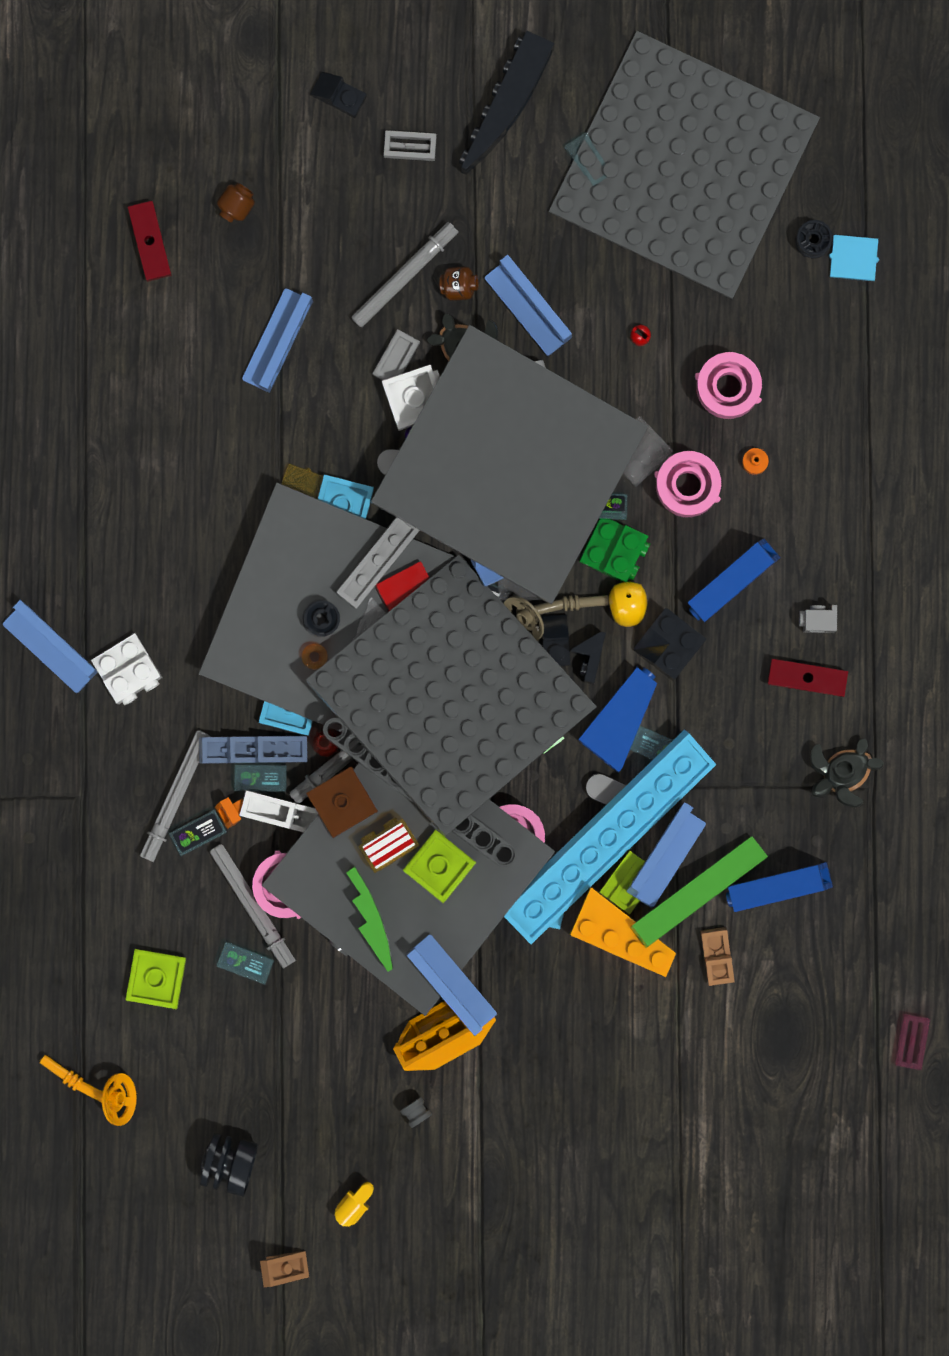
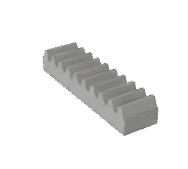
[336,517,419,609]

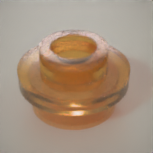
[301,644,328,670]

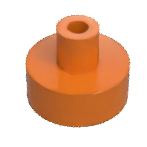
[742,448,769,475]

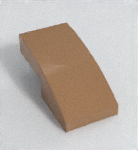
[701,927,735,986]

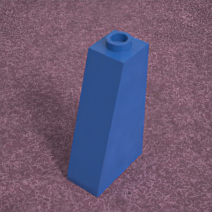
[688,538,781,622]
[578,667,657,773]
[726,862,833,912]

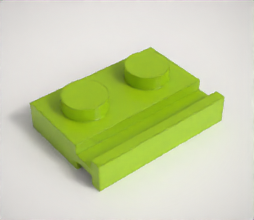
[599,851,645,915]

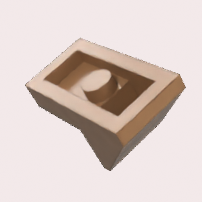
[260,1251,309,1287]

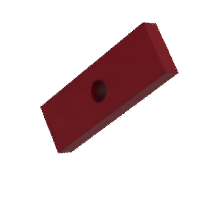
[128,201,172,282]
[767,659,848,697]

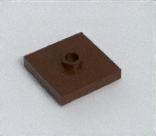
[306,767,378,838]

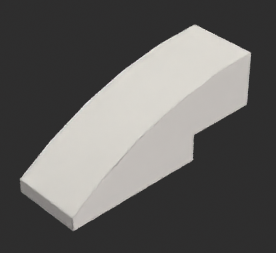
[240,791,318,833]

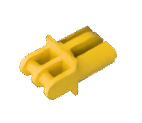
[335,1182,374,1227]

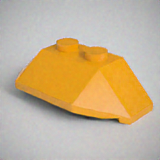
[393,1001,496,1071]

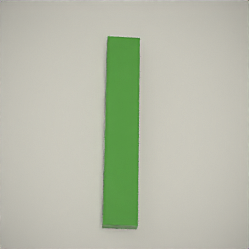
[630,837,768,948]

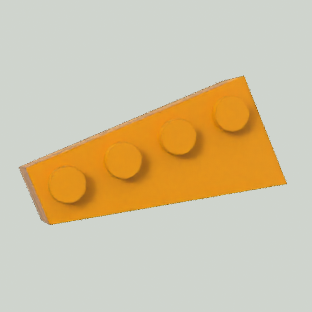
[570,887,676,977]

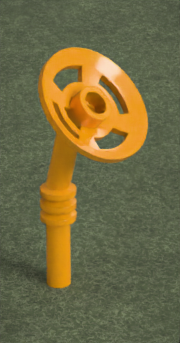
[40,1055,137,1126]

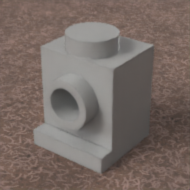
[799,605,837,633]

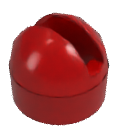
[630,325,651,346]

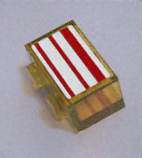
[358,817,420,873]

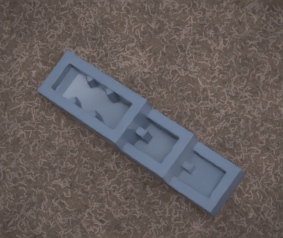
[199,736,307,763]

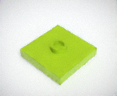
[403,830,476,903]
[126,949,186,1009]

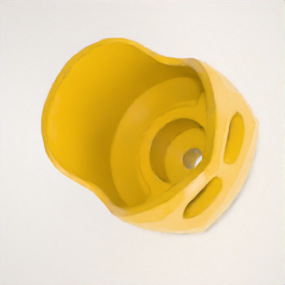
[609,582,647,627]

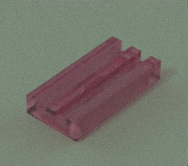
[895,1014,930,1070]

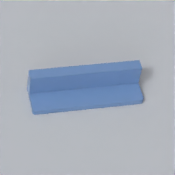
[485,255,572,356]
[242,289,313,393]
[3,600,98,693]
[626,802,706,908]
[406,935,497,1036]

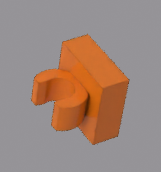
[215,797,243,829]

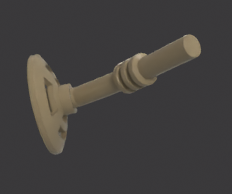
[504,595,609,641]

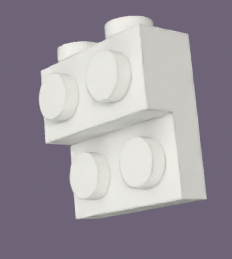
[382,365,440,431]
[91,633,163,705]

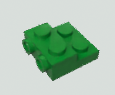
[580,516,651,582]

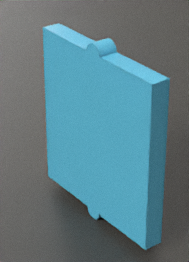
[829,235,879,281]

